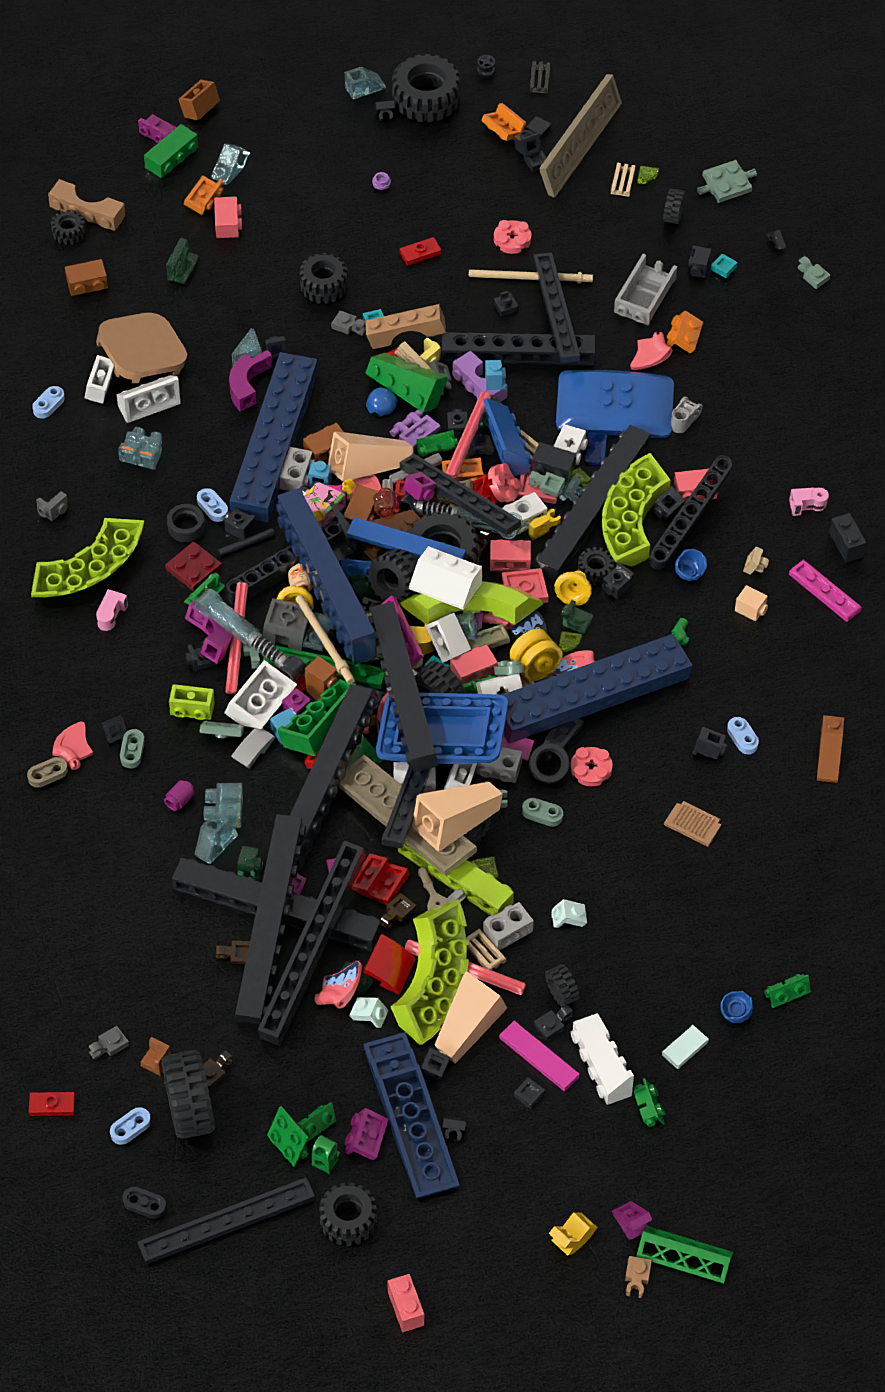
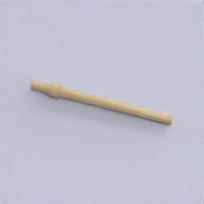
[296,595,355,684]

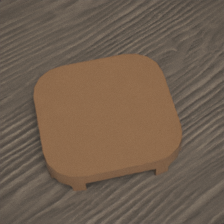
[96,313,187,383]

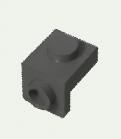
[36,491,68,521]

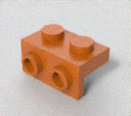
[481,103,526,141]
[184,176,224,215]
[666,311,703,353]
[442,458,484,482]

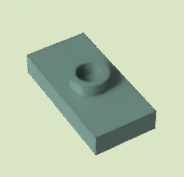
[200,721,244,738]

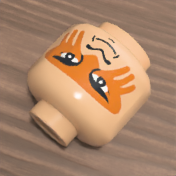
[288,563,314,592]

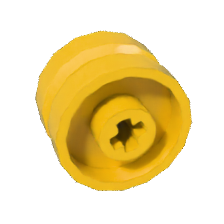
[510,629,562,681]

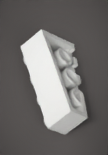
[571,1013,634,1105]

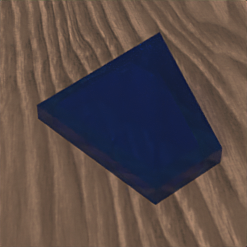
[585,431,607,465]

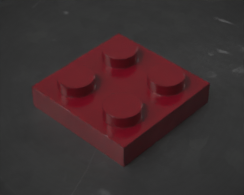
[165,541,222,591]

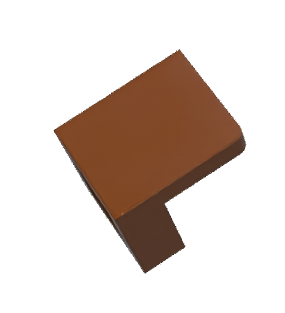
[141,1037,171,1075]

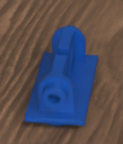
[341,558,372,580]

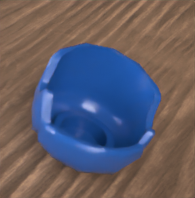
[366,388,397,416]
[675,549,707,581]
[721,991,754,1023]

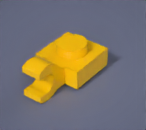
[529,509,561,540]

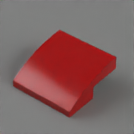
[352,854,410,905]
[363,934,416,995]

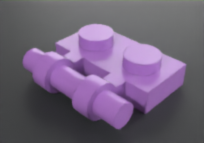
[390,410,440,451]

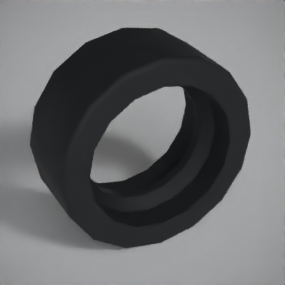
[167,504,205,542]
[529,743,570,784]

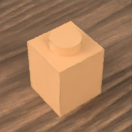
[735,585,768,621]

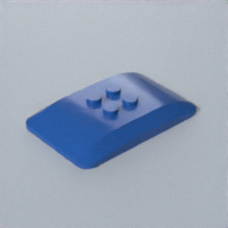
[556,370,674,438]
[376,693,508,764]

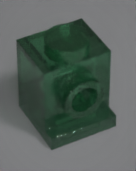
[237,846,264,881]

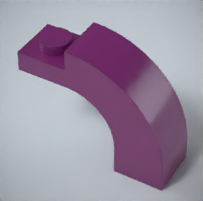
[229,350,272,412]
[185,600,233,664]

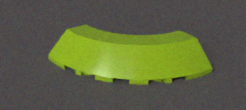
[602,453,671,567]
[31,518,144,597]
[400,581,543,625]
[391,899,469,1045]

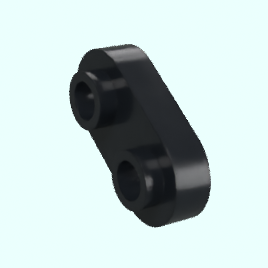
[122,1187,166,1219]

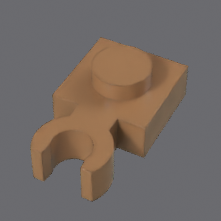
[625,1256,652,1298]

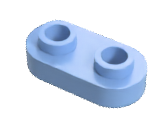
[33,386,65,418]
[197,489,228,522]
[727,717,759,754]
[110,1108,151,1144]

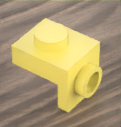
[420,338,441,366]

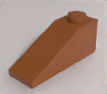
[817,715,844,783]

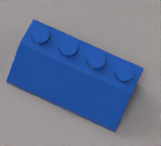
[483,398,531,476]

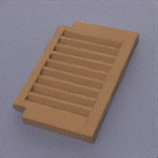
[664,801,721,847]

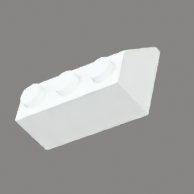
[117,375,181,423]
[409,546,482,609]
[225,660,297,729]

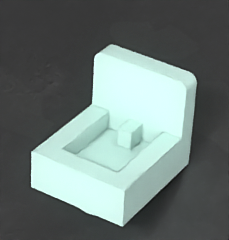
[552,899,587,928]
[350,997,388,1028]

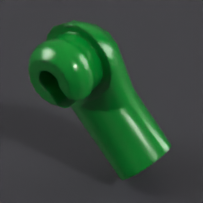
[672,618,689,646]

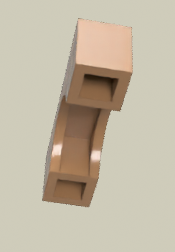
[48,179,125,231]
[365,304,446,349]

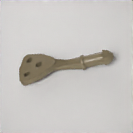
[418,867,450,910]

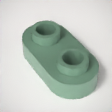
[494,660,525,675]
[120,729,145,768]
[522,798,563,826]

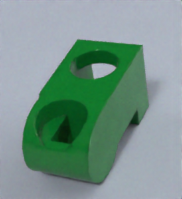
[312,1135,340,1174]

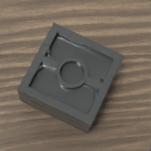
[262,598,312,651]

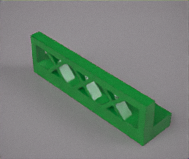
[636,1226,733,1283]

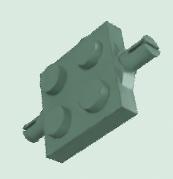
[697,160,757,203]

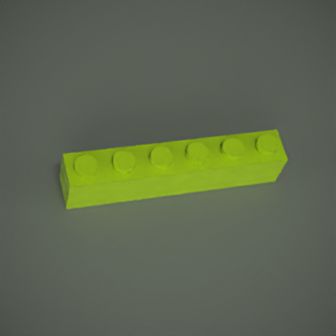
[398,843,514,915]

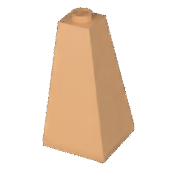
[328,432,413,481]
[412,782,503,852]
[435,971,507,1063]

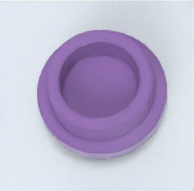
[372,172,391,190]

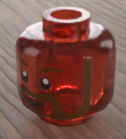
[373,488,400,518]

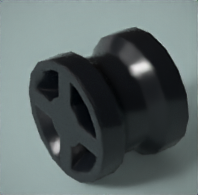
[477,55,495,78]

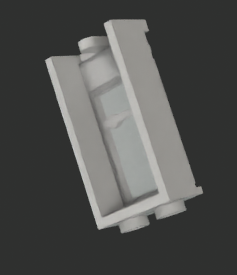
[614,254,677,325]

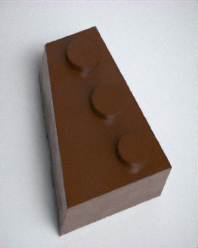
[359,510,421,562]

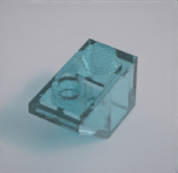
[345,67,385,99]
[211,144,249,185]
[302,612,335,651]
[195,811,238,864]

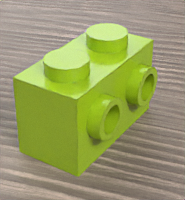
[169,685,215,720]

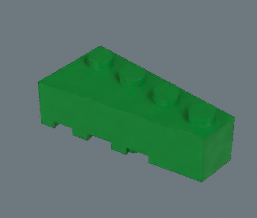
[366,353,449,413]
[277,679,356,757]

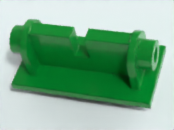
[416,430,458,458]
[184,573,226,607]
[764,974,811,1008]
[633,1078,665,1127]
[296,1102,336,1143]

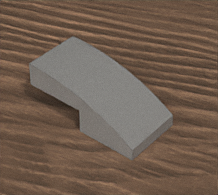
[231,728,275,769]

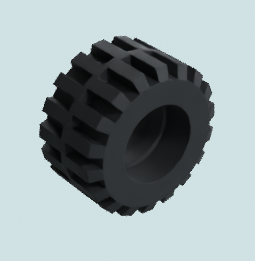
[300,253,347,304]
[368,549,418,603]
[414,661,466,694]
[320,1183,377,1246]

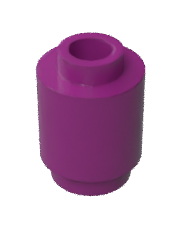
[164,780,195,811]

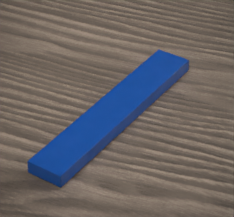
[347,517,466,560]

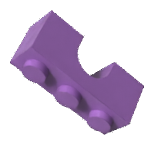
[452,351,508,403]

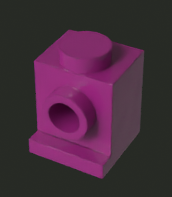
[403,472,437,501]

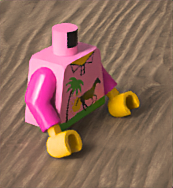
[300,479,356,527]

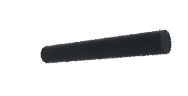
[217,528,275,557]

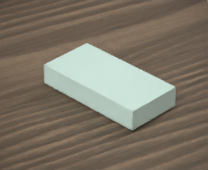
[662,1025,709,1069]

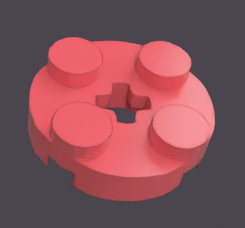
[494,220,531,254]
[488,463,520,503]
[571,747,612,786]

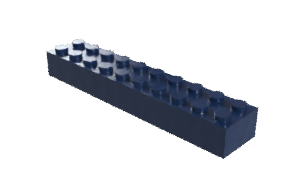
[230,352,318,523]
[276,488,377,665]
[503,634,693,743]

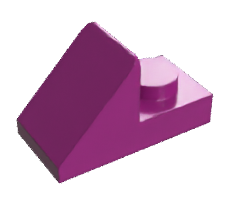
[612,1201,652,1239]

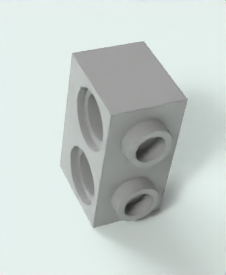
[279,447,315,491]
[475,747,522,783]
[483,902,533,950]

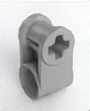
[671,396,702,433]

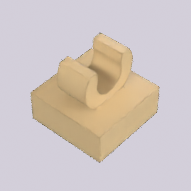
[743,547,769,574]

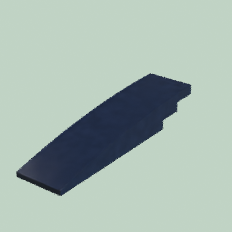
[363,1032,459,1199]

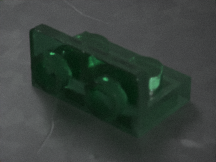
[166,238,199,284]

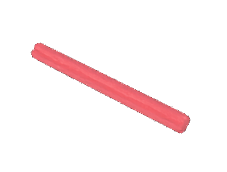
[446,391,491,479]
[225,582,248,695]
[405,940,526,995]

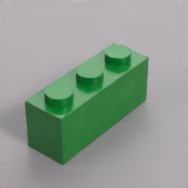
[144,124,198,178]

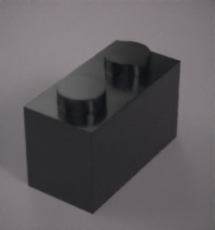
[531,442,576,483]
[829,513,866,562]

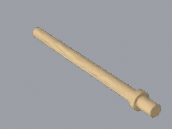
[469,270,593,284]

